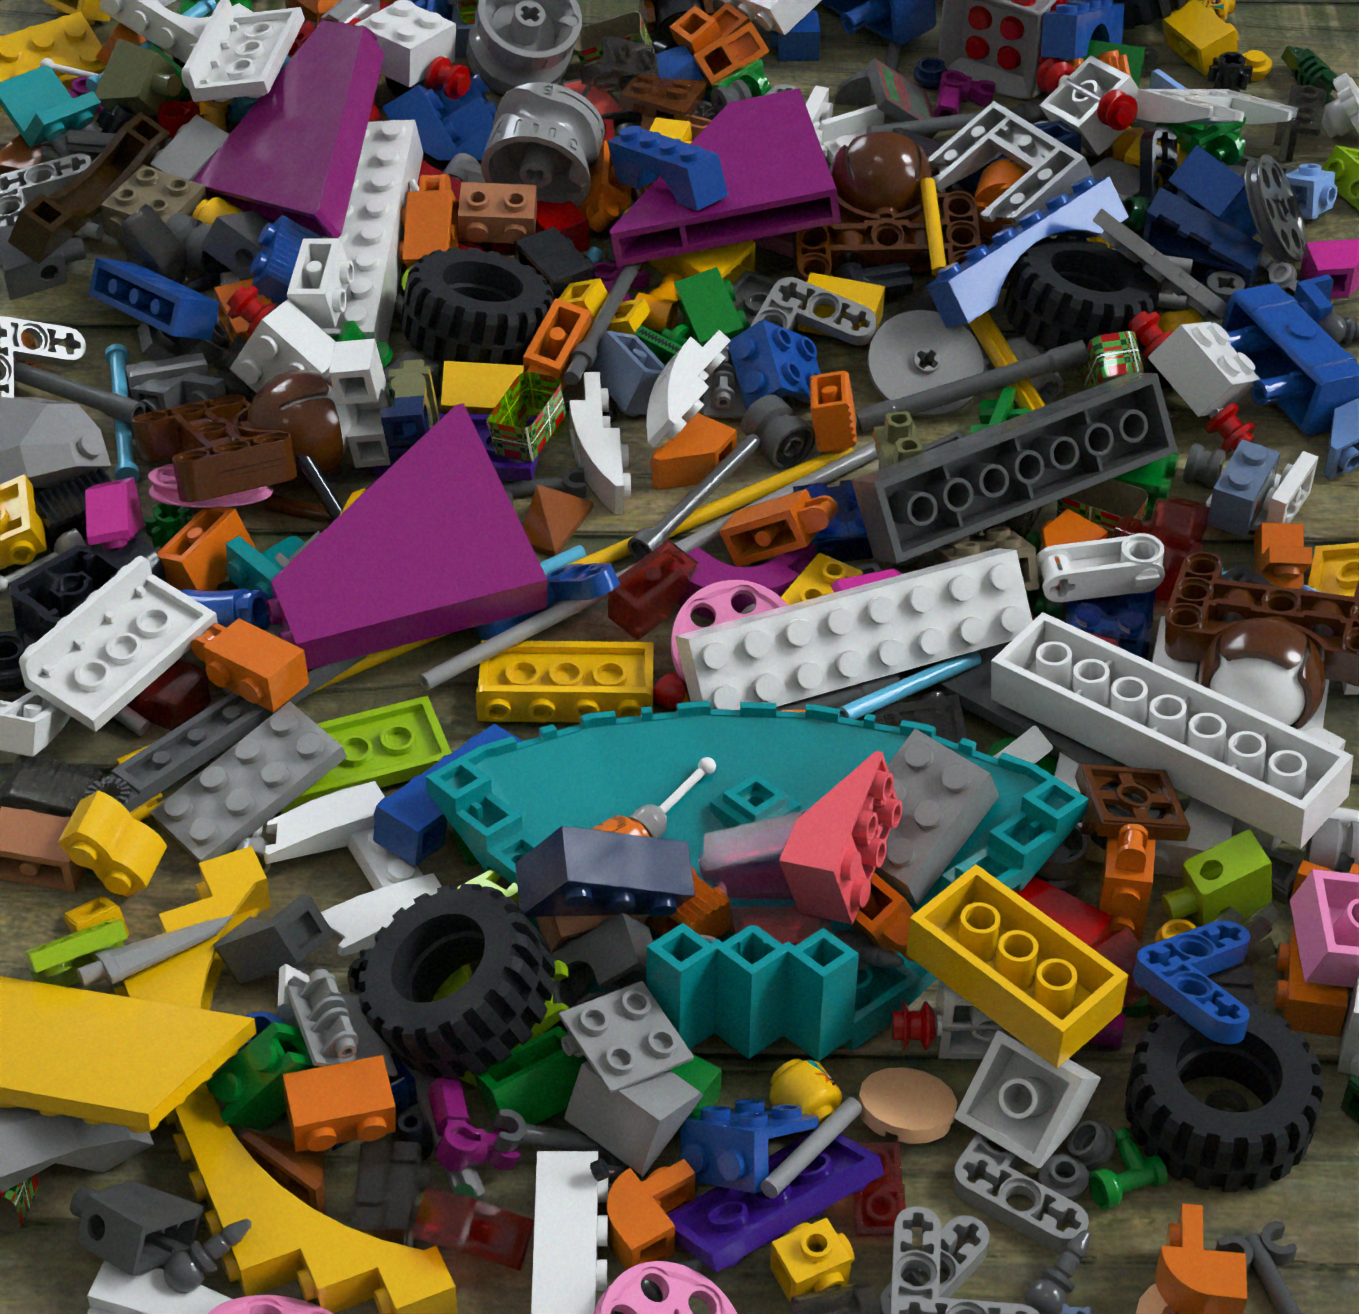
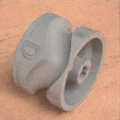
[466,0,582,95]
[481,82,605,207]

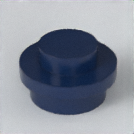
[913,57,947,88]

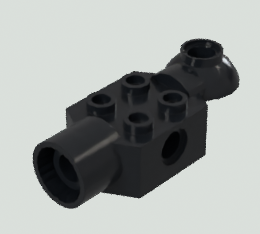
[0,538,166,692]

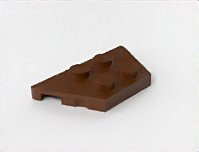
[619,74,708,121]

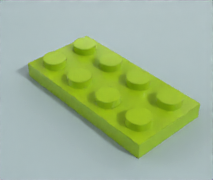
[280,695,452,814]

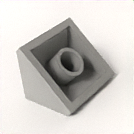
[564,1061,703,1177]

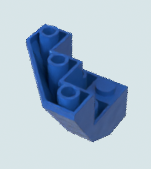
[382,70,497,162]

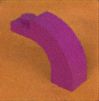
[668,542,816,620]

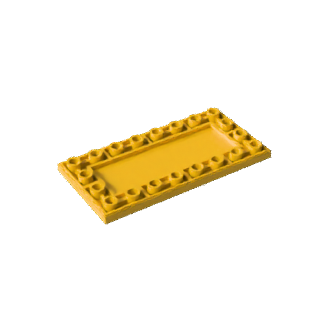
[0,976,256,1133]

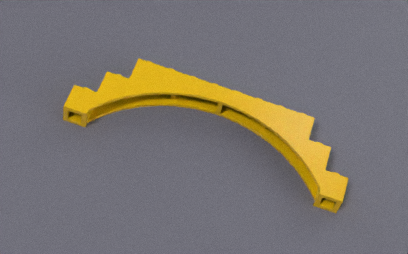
[114,846,458,1314]

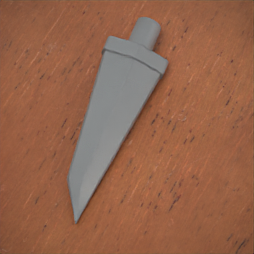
[77,915,234,987]

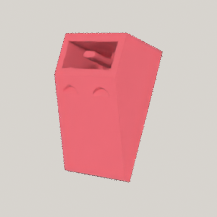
[779,751,902,924]

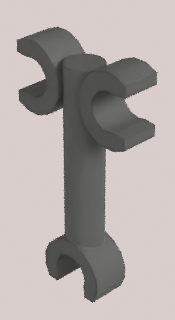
[500,467,586,506]
[493,1109,623,1184]
[1215,1221,1304,1314]

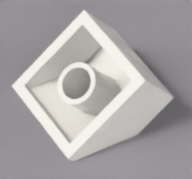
[954,1029,1101,1168]

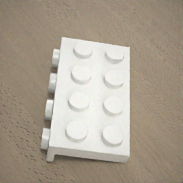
[182,0,305,102]
[19,556,218,732]

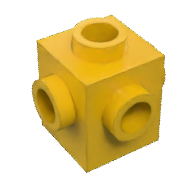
[770,1218,855,1309]

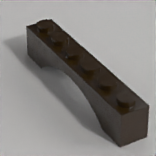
[8,112,170,264]

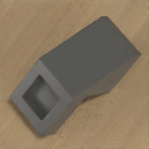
[137,322,233,364]
[131,374,227,413]
[213,894,334,984]

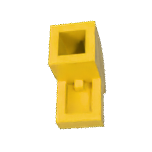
[558,278,651,350]

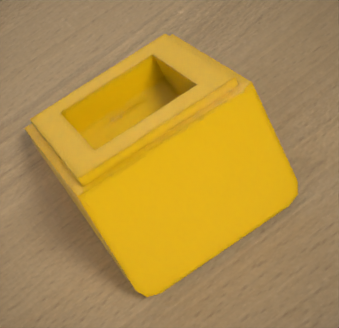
[62,895,129,936]

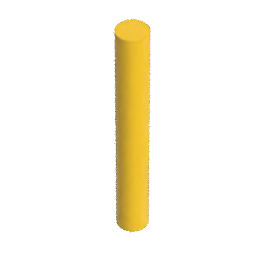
[920,178,946,276]

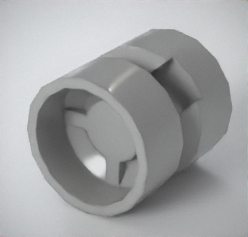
[1304,818,1359,873]

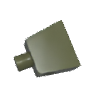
[95,39,181,115]

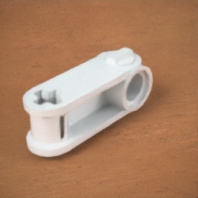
[1036,533,1165,602]

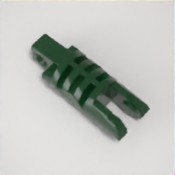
[1281,46,1339,107]

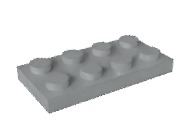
[150,701,347,863]

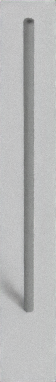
[419,440,878,691]

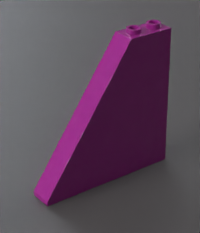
[193,20,385,238]
[609,88,841,267]
[266,403,548,670]

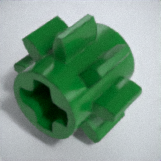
[145,503,194,548]

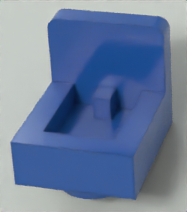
[1294,274,1334,324]

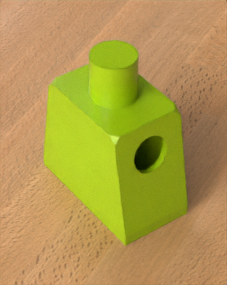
[1161,829,1272,927]

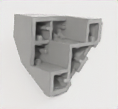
[0,397,111,488]
[0,1107,154,1192]

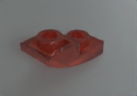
[851,1142,906,1237]

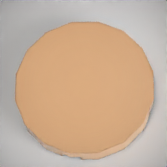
[858,1067,957,1144]

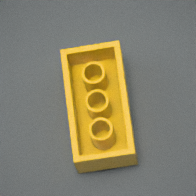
[906,864,1128,1069]

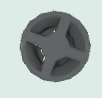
[711,80,752,116]
[1206,271,1245,318]
[1183,443,1226,489]

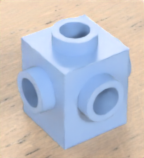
[1285,164,1337,219]

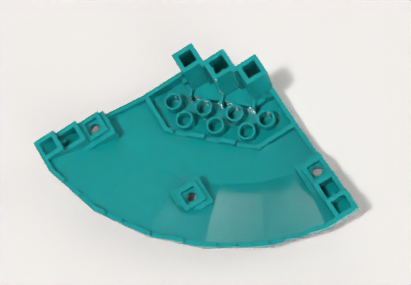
[425,701,1089,1062]

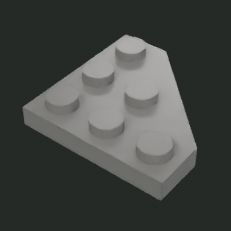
[1092,208,1228,319]

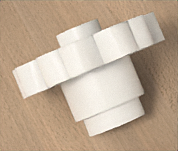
[1318,72,1359,138]

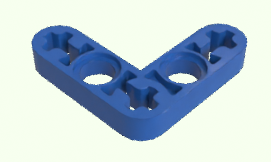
[474,563,620,641]
[1133,920,1251,1044]

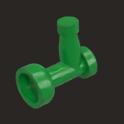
[1088,1128,1168,1211]

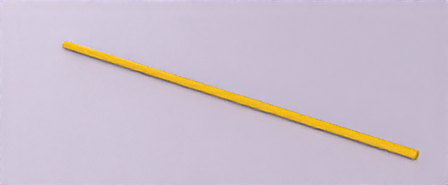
[115,447,854,766]

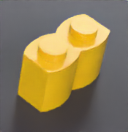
[58,790,167,897]

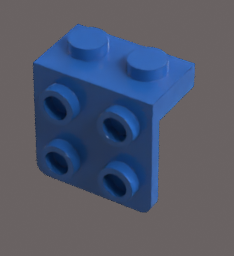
[728,319,821,410]
[680,1099,818,1193]

